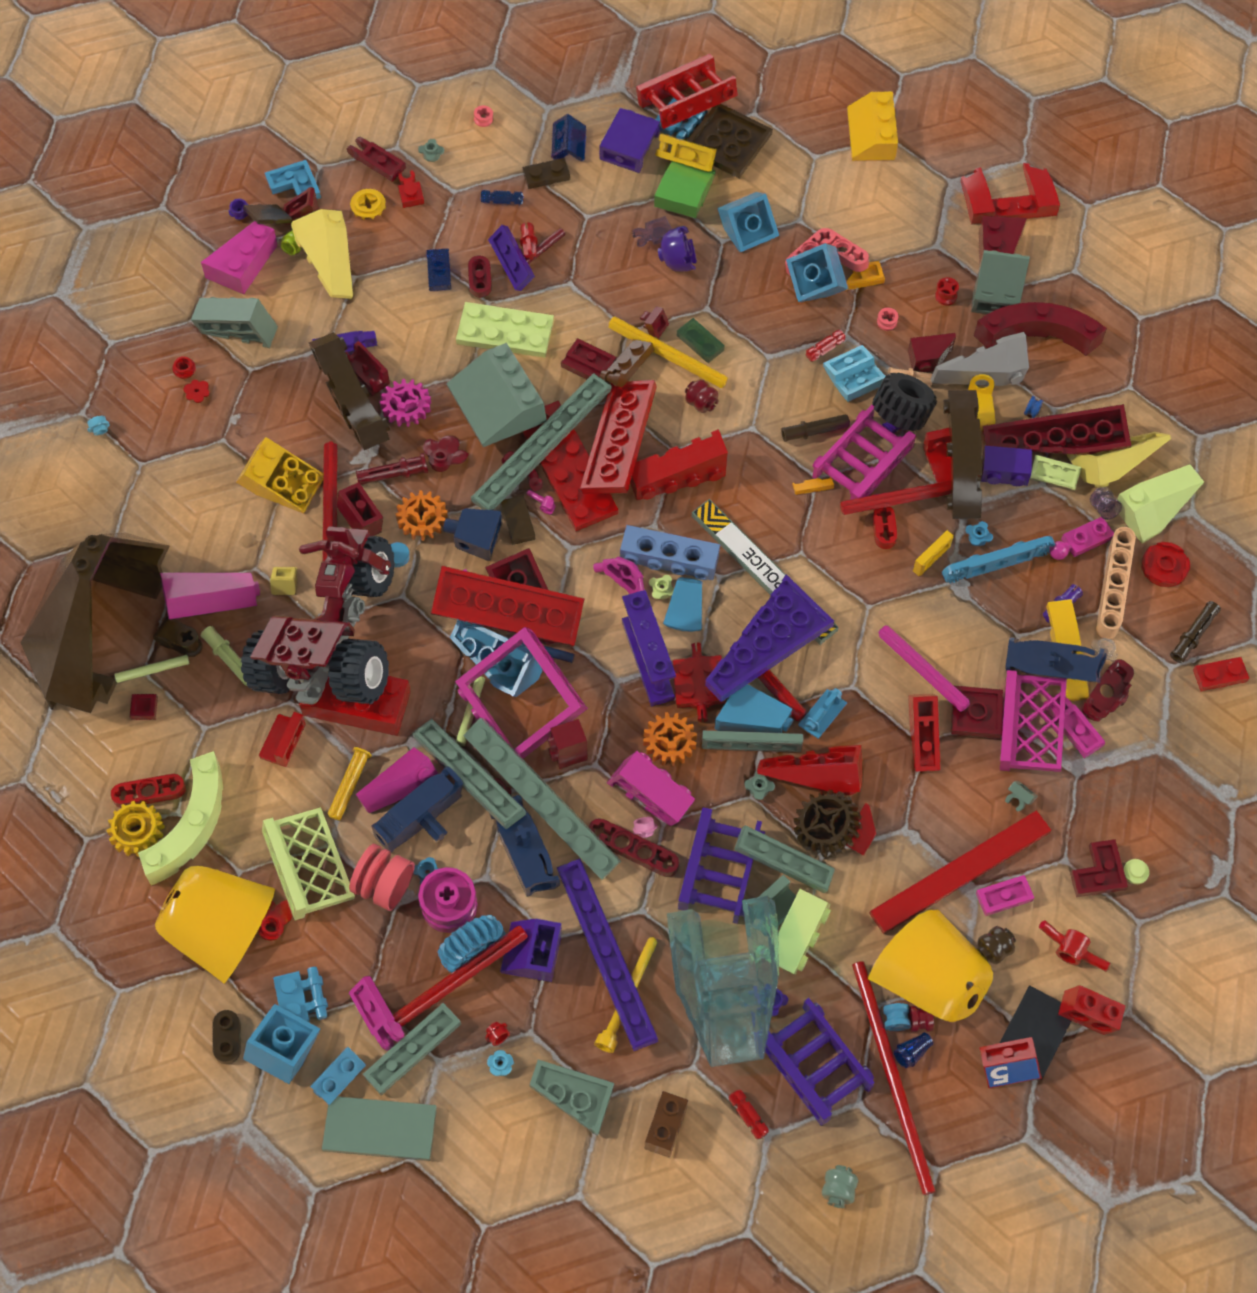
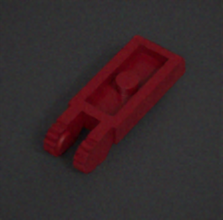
[346,136,406,182]

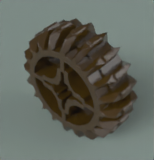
[793,789,862,858]

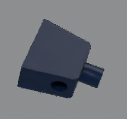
[443,508,502,561]

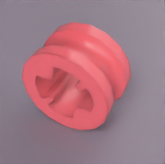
[474,106,493,127]
[877,308,898,331]

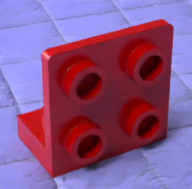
[923,427,979,483]

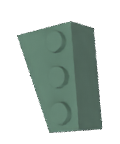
[191,297,278,348]

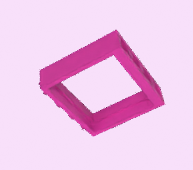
[455,627,588,759]

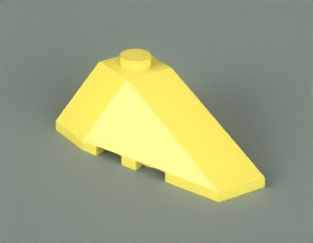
[291,209,353,299]
[1067,432,1171,488]

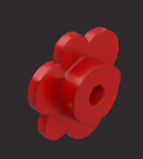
[183,379,210,403]

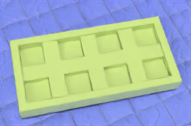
[456,302,554,358]

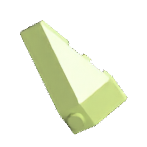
[1114,464,1204,543]

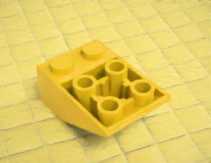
[236,437,323,513]

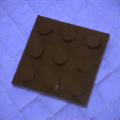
[687,104,773,179]

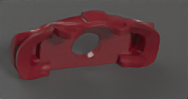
[1082,659,1134,722]

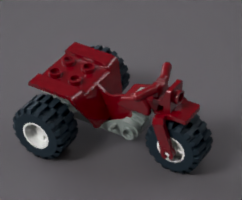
[241,527,395,704]

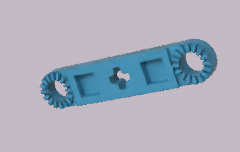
[942,536,1055,583]

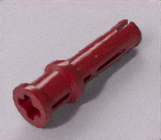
[356,453,428,485]

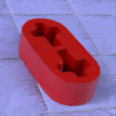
[872,506,897,549]

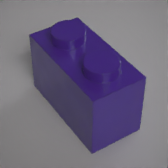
[981,446,1032,487]

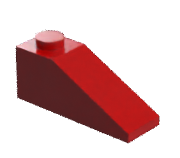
[908,694,940,772]

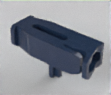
[1005,637,1108,683]
[371,766,464,852]
[489,795,560,897]

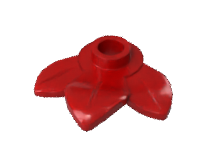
[258,900,293,941]

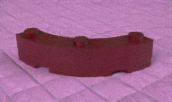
[974,302,1107,356]

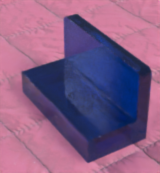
[551,114,586,161]

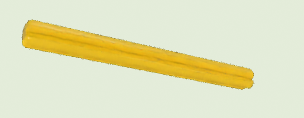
[608,316,728,388]

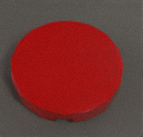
[1141,542,1190,588]

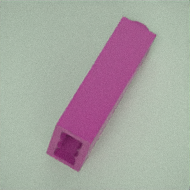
[161,572,260,619]

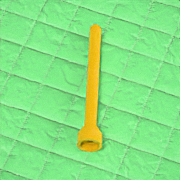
[594,937,657,1053]

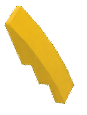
[1046,599,1089,701]

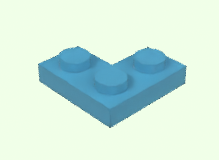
[265,160,321,199]

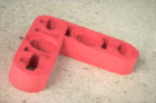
[785,228,869,275]

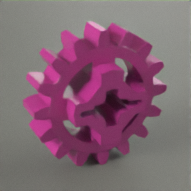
[380,379,431,427]

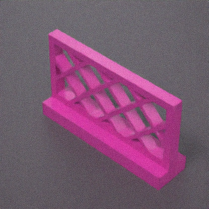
[1000,670,1067,772]

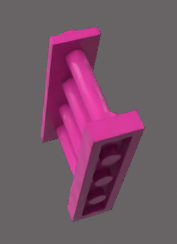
[812,405,916,499]

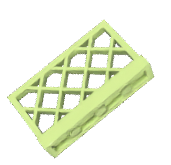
[262,807,355,920]

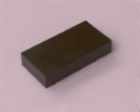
[501,495,536,545]

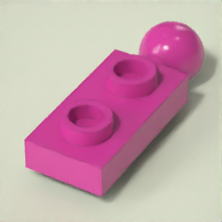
[1049,517,1114,560]

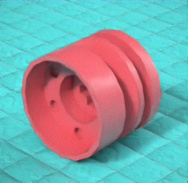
[349,843,415,911]

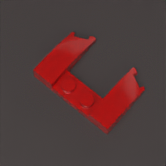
[960,163,1060,225]

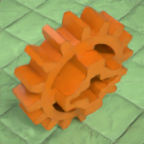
[396,490,448,541]
[643,712,697,766]

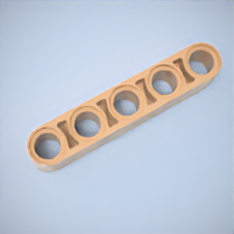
[1096,527,1136,640]

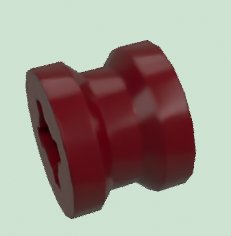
[909,1006,934,1032]

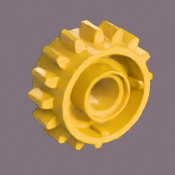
[107,801,165,857]

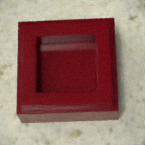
[129,694,158,720]

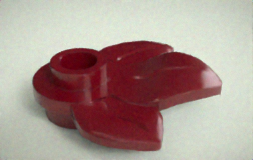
[423,435,469,472]

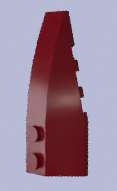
[983,404,1131,455]

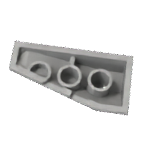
[930,332,1029,386]

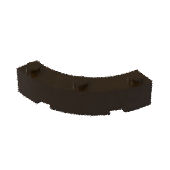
[309,332,390,451]
[943,390,982,519]

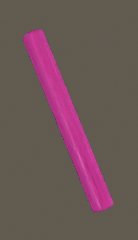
[878,625,970,711]

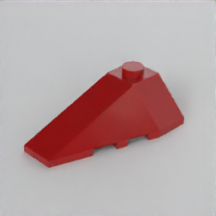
[757,745,862,795]

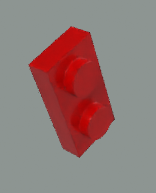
[1193,657,1249,692]

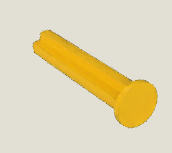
[328,747,372,821]

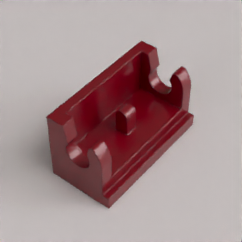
[346,341,390,396]

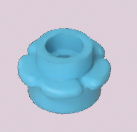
[87,416,110,436]
[487,1050,514,1076]

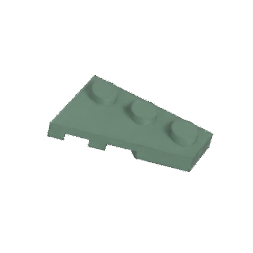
[529,1059,614,1136]

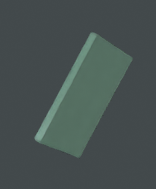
[322,1096,437,1161]

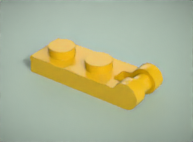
[655,133,717,172]

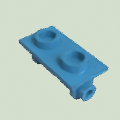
[798,688,847,739]
[310,1046,366,1105]

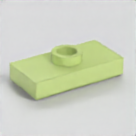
[1030,455,1082,491]

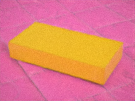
[913,530,953,576]

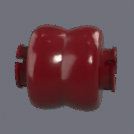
[685,379,719,413]

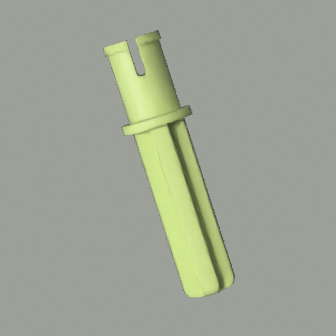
[201,626,247,686]

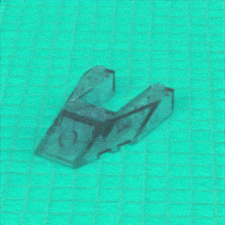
[667,896,779,1067]

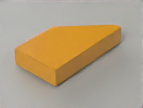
[844,261,885,291]

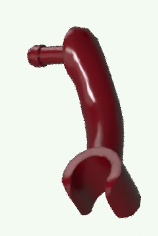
[501,451,543,491]

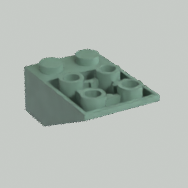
[971,250,1030,314]

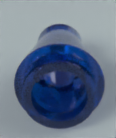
[894,1032,934,1068]

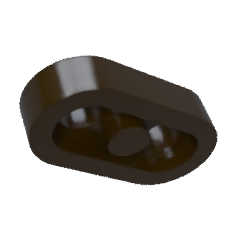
[212,1010,241,1064]

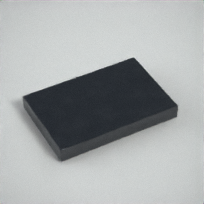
[999,985,1071,1080]

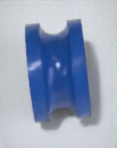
[1024,396,1043,418]

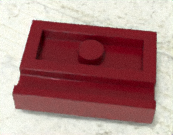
[561,338,617,380]

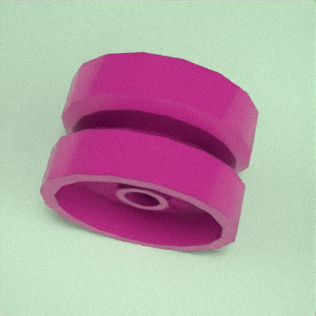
[418,867,478,933]

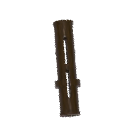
[1170,601,1221,663]

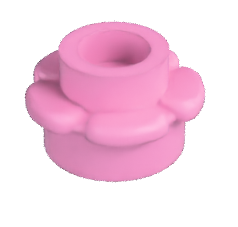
[633,817,657,838]

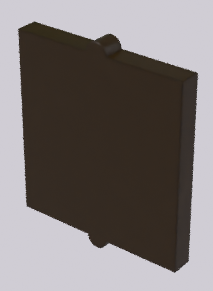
[243,204,293,224]

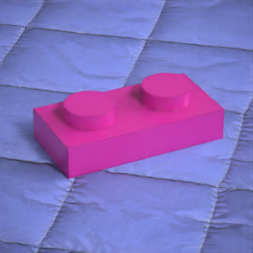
[976,875,1034,917]

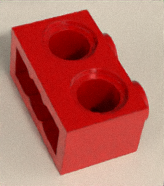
[1058,985,1126,1035]

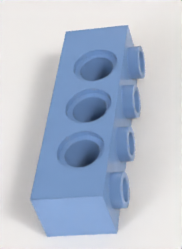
[620,525,720,580]

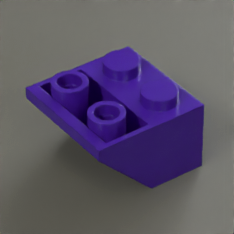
[500,918,562,982]

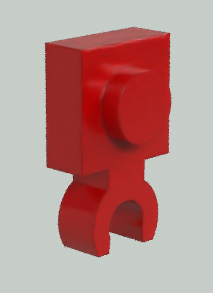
[398,170,424,208]

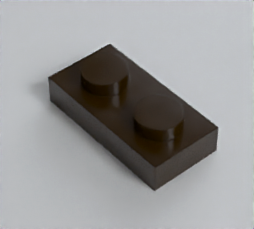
[522,158,570,189]

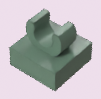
[1005,781,1038,811]

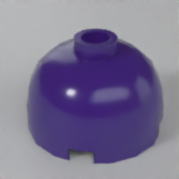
[658,226,697,272]

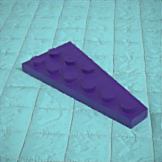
[705,574,834,702]

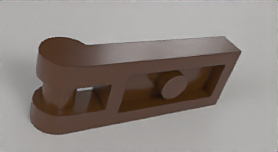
[599,339,654,387]

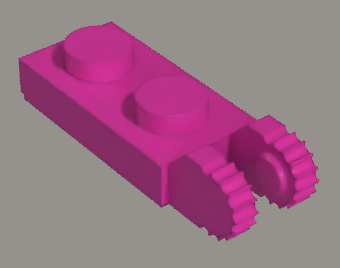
[1043,694,1105,759]
[349,976,404,1051]

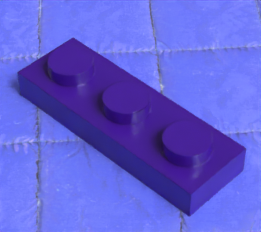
[488,225,535,291]

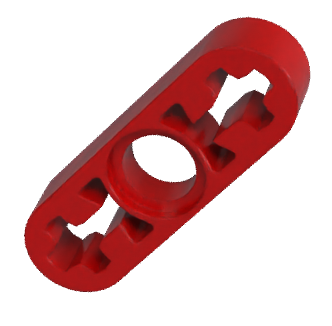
[110,774,186,808]

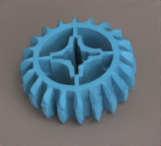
[438,915,506,972]

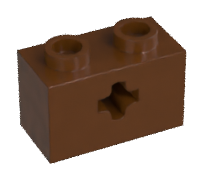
[645,1091,688,1158]

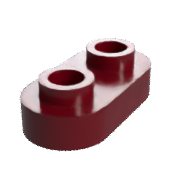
[468,255,492,298]

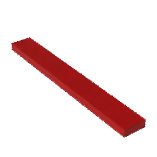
[869,810,1052,934]

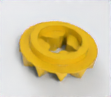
[350,189,386,220]

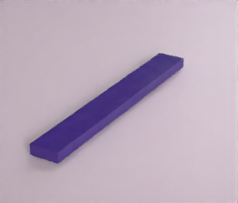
[556,859,658,1051]

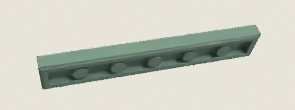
[412,719,526,829]

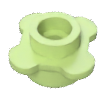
[649,575,674,599]

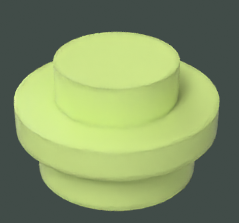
[1123,859,1149,884]

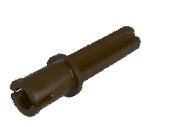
[781,414,850,442]

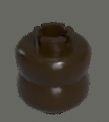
[977,926,1016,964]

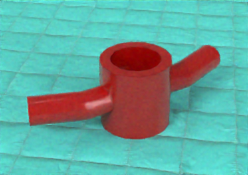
[1039,920,1111,972]

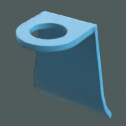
[663,577,703,632]

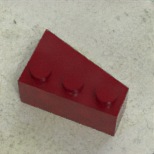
[979,216,1027,268]

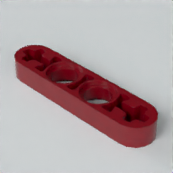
[589,818,679,877]

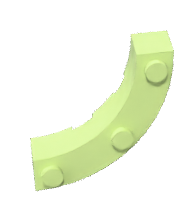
[138,751,223,886]

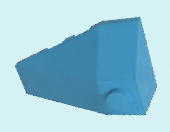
[450,620,543,697]

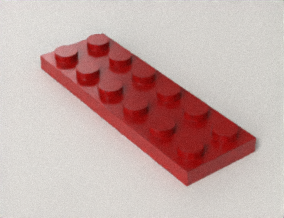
[580,380,657,494]
[522,400,619,532]
[431,566,585,647]

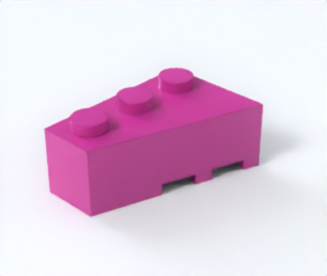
[201,221,278,295]
[607,751,695,826]

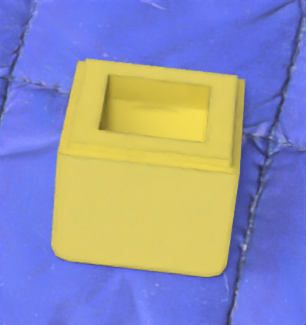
[270,567,297,595]

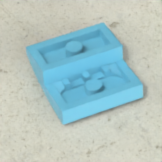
[823,345,885,402]

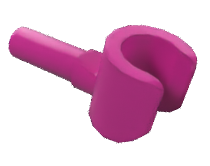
[527,490,556,515]

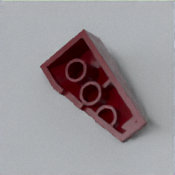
[485,548,555,646]

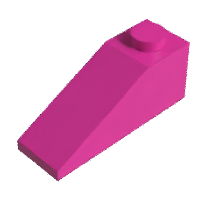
[356,747,438,813]

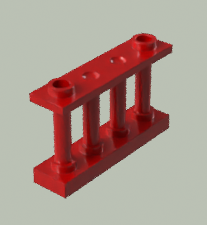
[636,54,738,129]

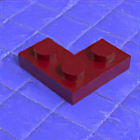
[1070,839,1128,897]

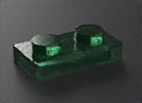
[677,318,725,363]

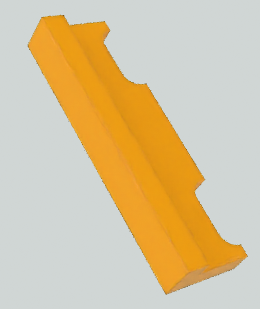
[792,477,834,495]

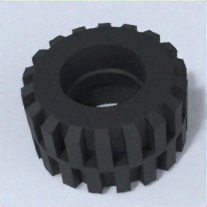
[872,373,937,431]

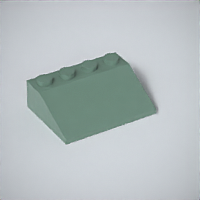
[447,343,547,447]

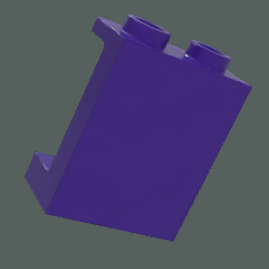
[599,108,660,173]

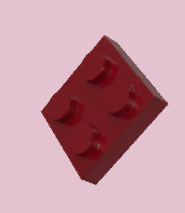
[951,685,1003,739]

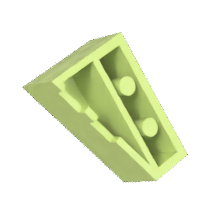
[766,889,831,974]

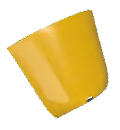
[155,866,275,984]
[868,910,993,1022]

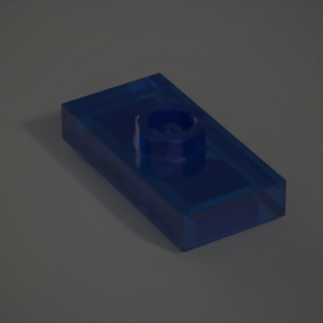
[426,248,452,291]

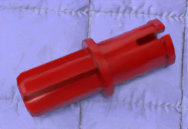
[520,222,538,260]

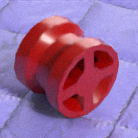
[935,277,959,306]

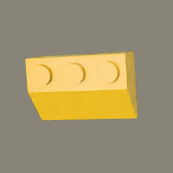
[847,91,898,161]

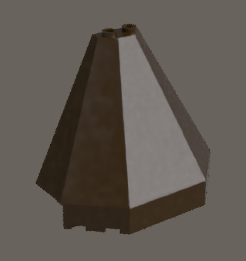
[20,532,170,713]

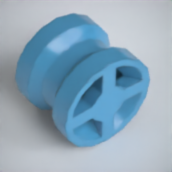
[883,1003,911,1031]

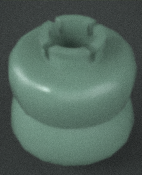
[821,1165,859,1208]

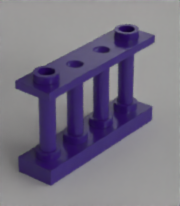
[622,590,676,707]
[678,807,765,924]
[757,998,875,1126]

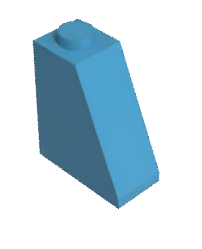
[715,684,793,733]

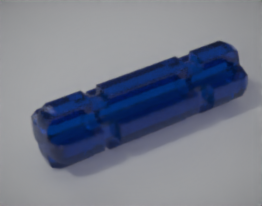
[480,190,524,205]

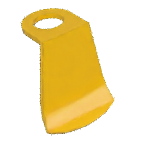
[968,374,995,432]

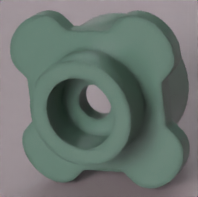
[418,139,444,162]
[745,772,775,800]

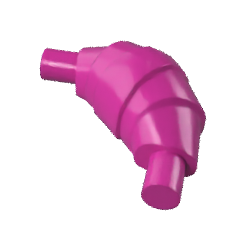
[593,557,644,594]

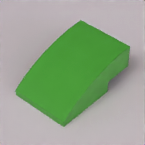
[654,161,716,218]

